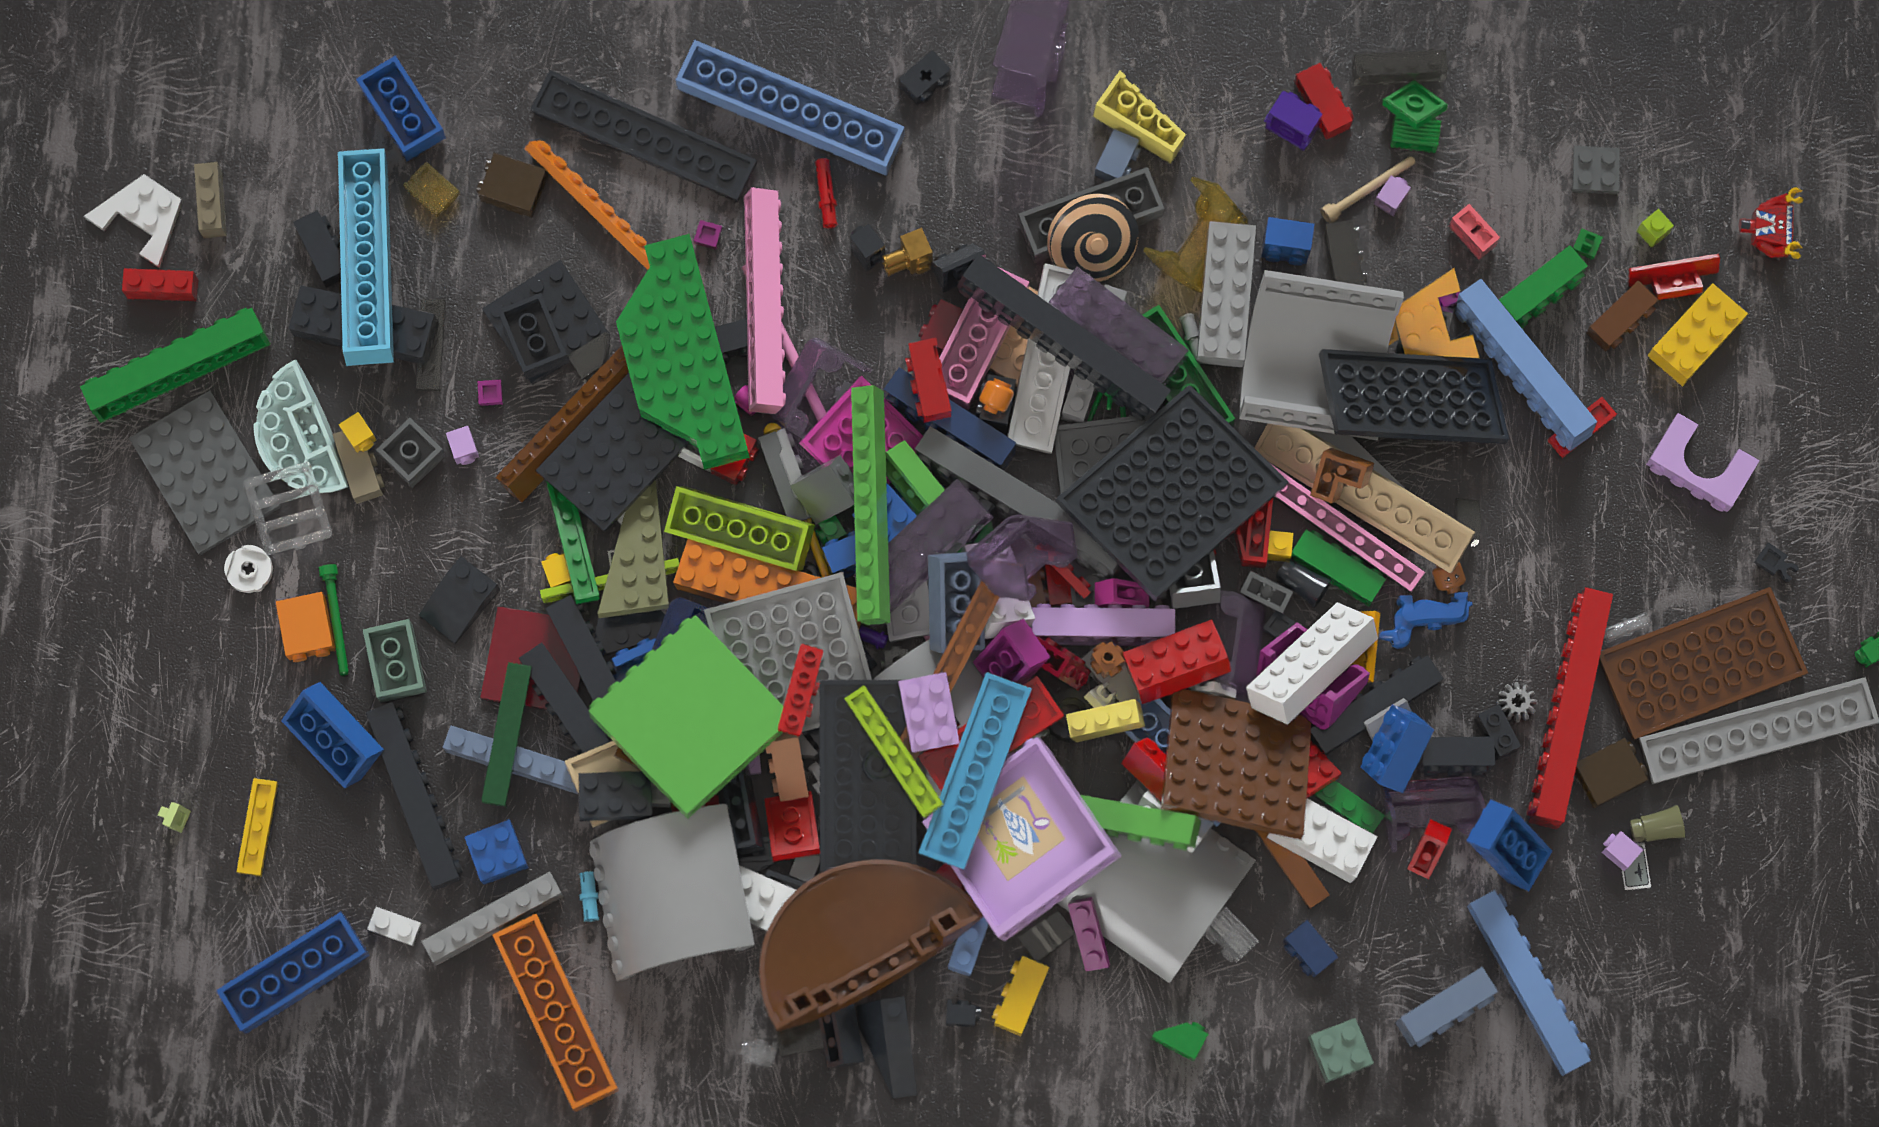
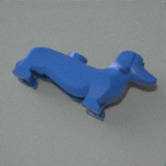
[1378,592,1473,649]

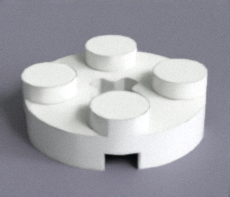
[224,545,273,593]

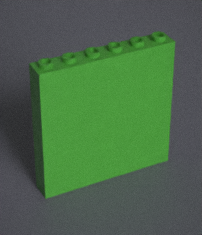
[589,615,783,819]

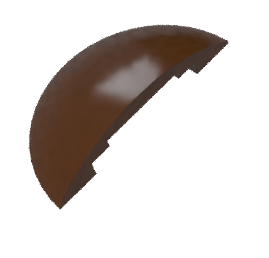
[759,860,984,1031]

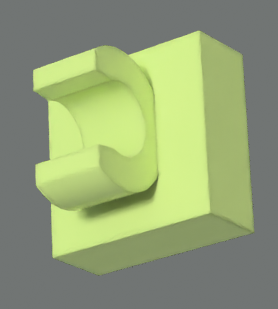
[158,802,191,833]

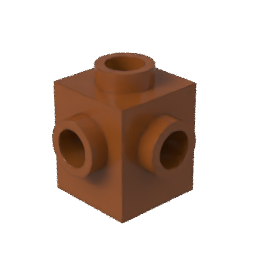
[1090,641,1125,679]

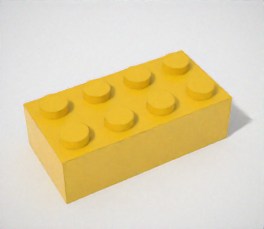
[1648,283,1748,386]

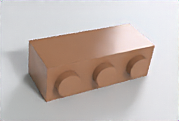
[766,732,809,802]

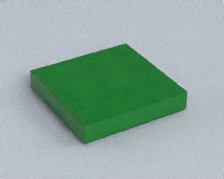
[1382,80,1448,130]

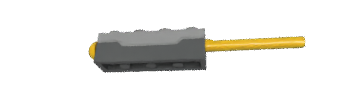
[758,423,831,578]

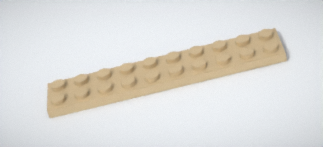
[1255,424,1475,573]

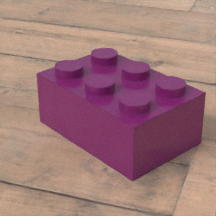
[973,618,1050,685]

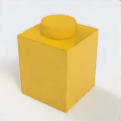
[339,412,376,453]
[1267,531,1293,562]
[541,553,571,587]

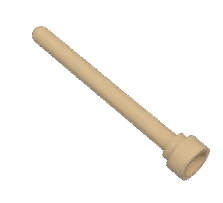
[1320,157,1415,224]

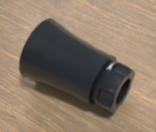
[1276,559,1332,608]

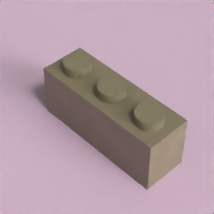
[194,162,227,238]
[332,431,385,504]

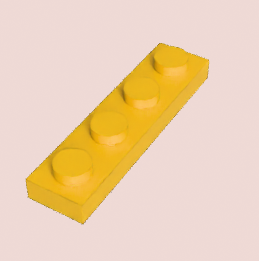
[237,778,278,876]

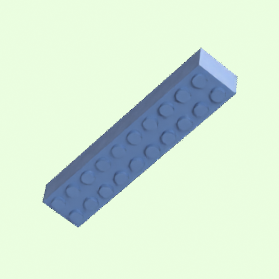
[676,40,905,175]

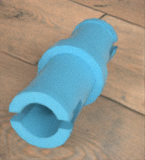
[579,872,599,922]

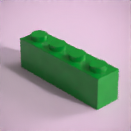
[1291,530,1386,607]

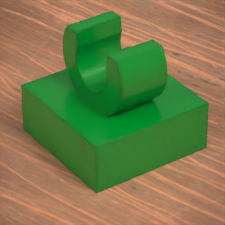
[1573,228,1603,260]

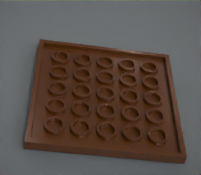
[1161,689,1311,840]

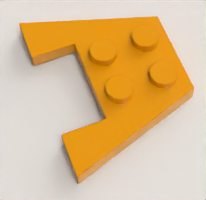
[1395,268,1479,358]

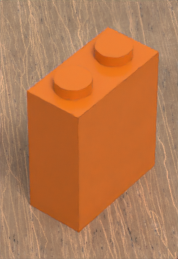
[275,592,336,662]

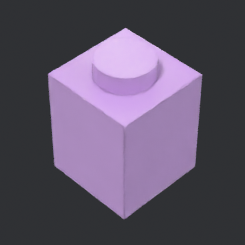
[1374,175,1411,216]
[446,426,479,465]
[1602,831,1643,871]

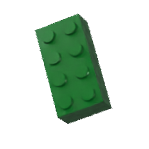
[1499,245,1588,329]

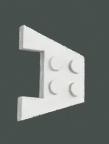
[84,175,182,269]

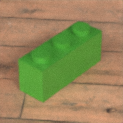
[886,440,948,518]

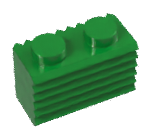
[1390,115,1441,153]

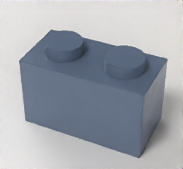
[1094,129,1141,182]

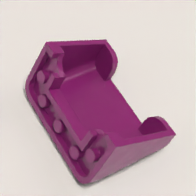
[1256,623,1370,729]

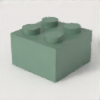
[1308,1018,1374,1083]

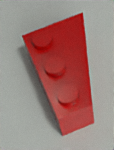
[905,338,952,423]
[1234,498,1273,569]

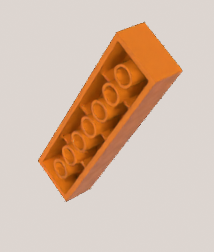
[673,539,861,630]
[492,914,619,1112]

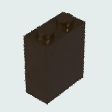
[476,153,548,218]
[1575,738,1648,808]

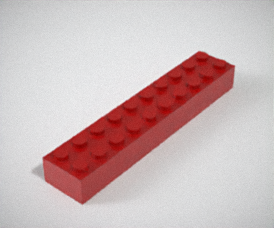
[1526,587,1613,830]

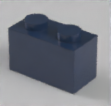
[1283,920,1338,978]

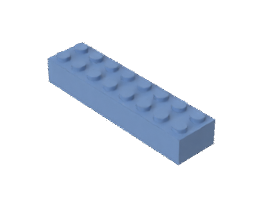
[1455,279,1597,451]

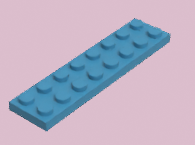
[919,672,1032,870]

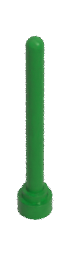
[318,564,349,676]

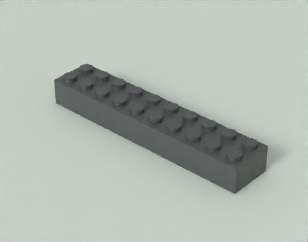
[915,426,1123,580]

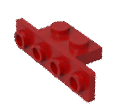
[1627,254,1720,300]
[777,644,823,736]

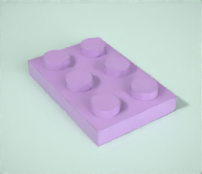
[898,672,960,752]

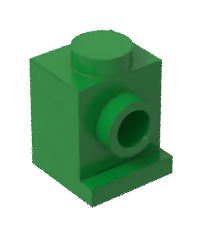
[815,515,847,546]
[1854,632,1879,668]

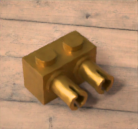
[883,228,933,276]

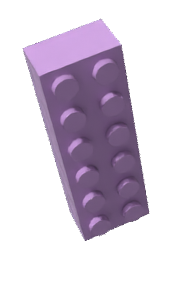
[1031,604,1175,646]

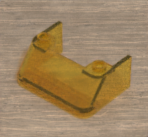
[1143,177,1248,293]

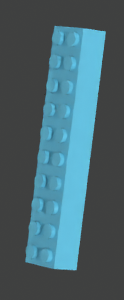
[338,149,394,366]

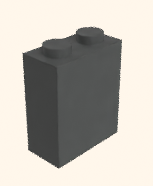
[790,455,854,524]

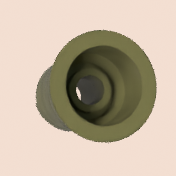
[1629,805,1685,843]

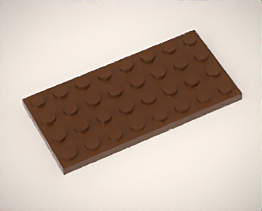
[1599,587,1808,741]

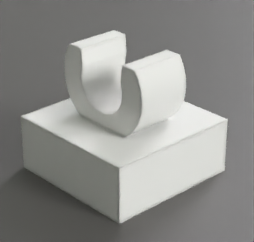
[1084,682,1117,708]

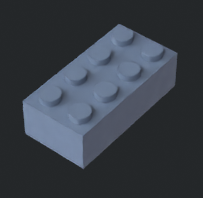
[928,552,985,653]
[1395,967,1498,1047]

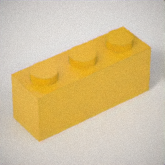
[992,956,1049,1036]

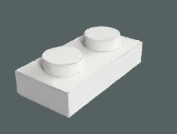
[367,907,422,946]

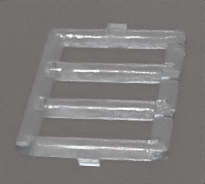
[243,462,332,555]

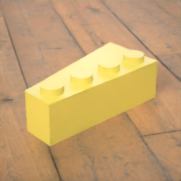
[1093,71,1186,164]

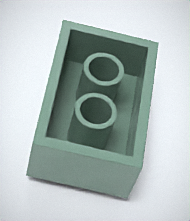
[363,619,427,703]

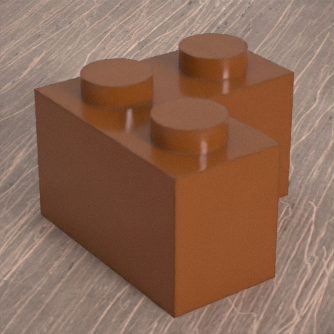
[1310,448,1375,503]

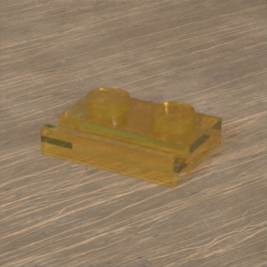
[403,162,460,217]

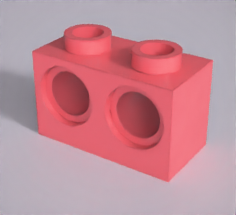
[1449,204,1500,260]

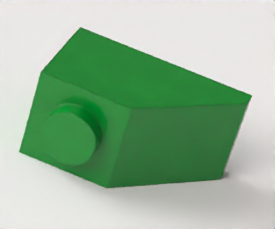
[1151,1022,1208,1062]

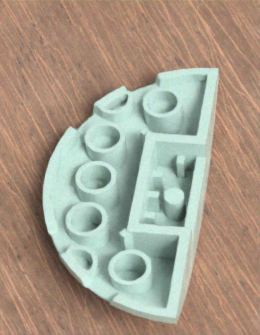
[254,360,348,493]

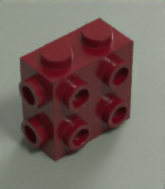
[1036,636,1091,691]

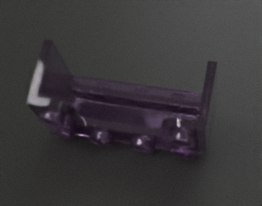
[967,515,1078,601]

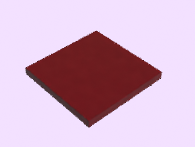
[480,607,586,710]

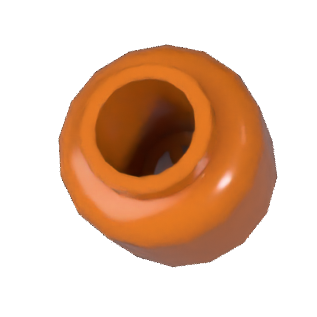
[979,378,1014,414]

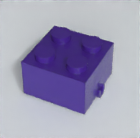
[1264,91,1322,151]

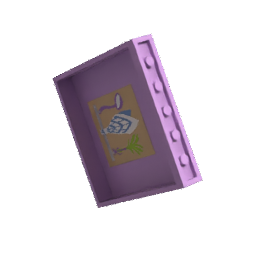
[922,737,1121,941]

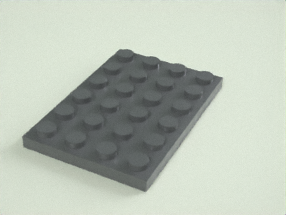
[129,391,281,556]

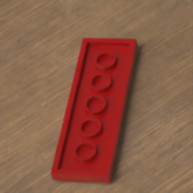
[918,676,1064,792]

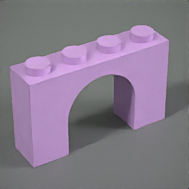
[1646,413,1759,512]

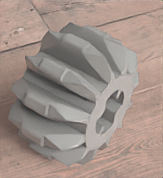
[1496,682,1537,723]

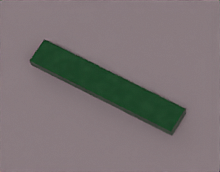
[481,662,532,807]

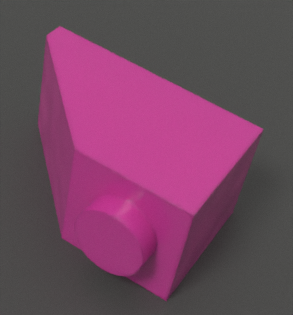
[1095,578,1149,608]

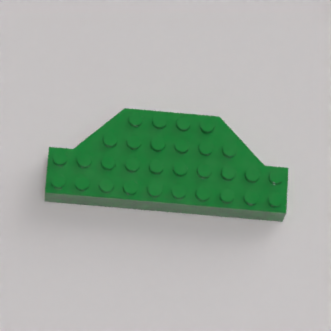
[616,234,750,470]

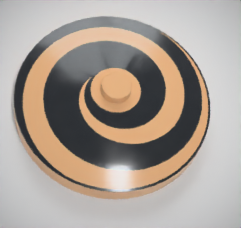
[1047,194,1139,284]

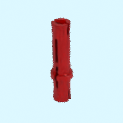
[815,158,838,228]

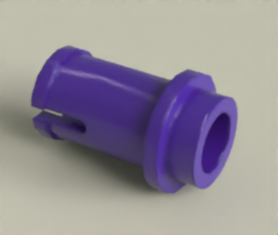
[859,625,889,649]

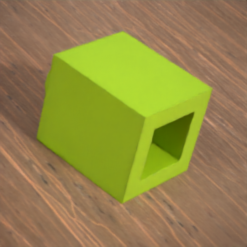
[1637,209,1674,248]

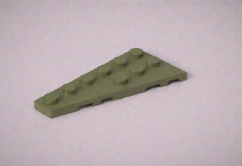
[598,481,669,618]

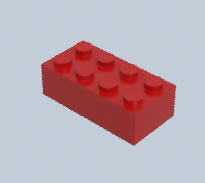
[1123,620,1231,705]

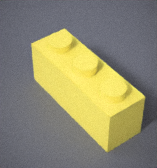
[1066,699,1145,742]

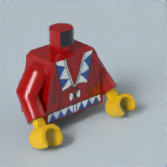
[1739,187,1804,259]

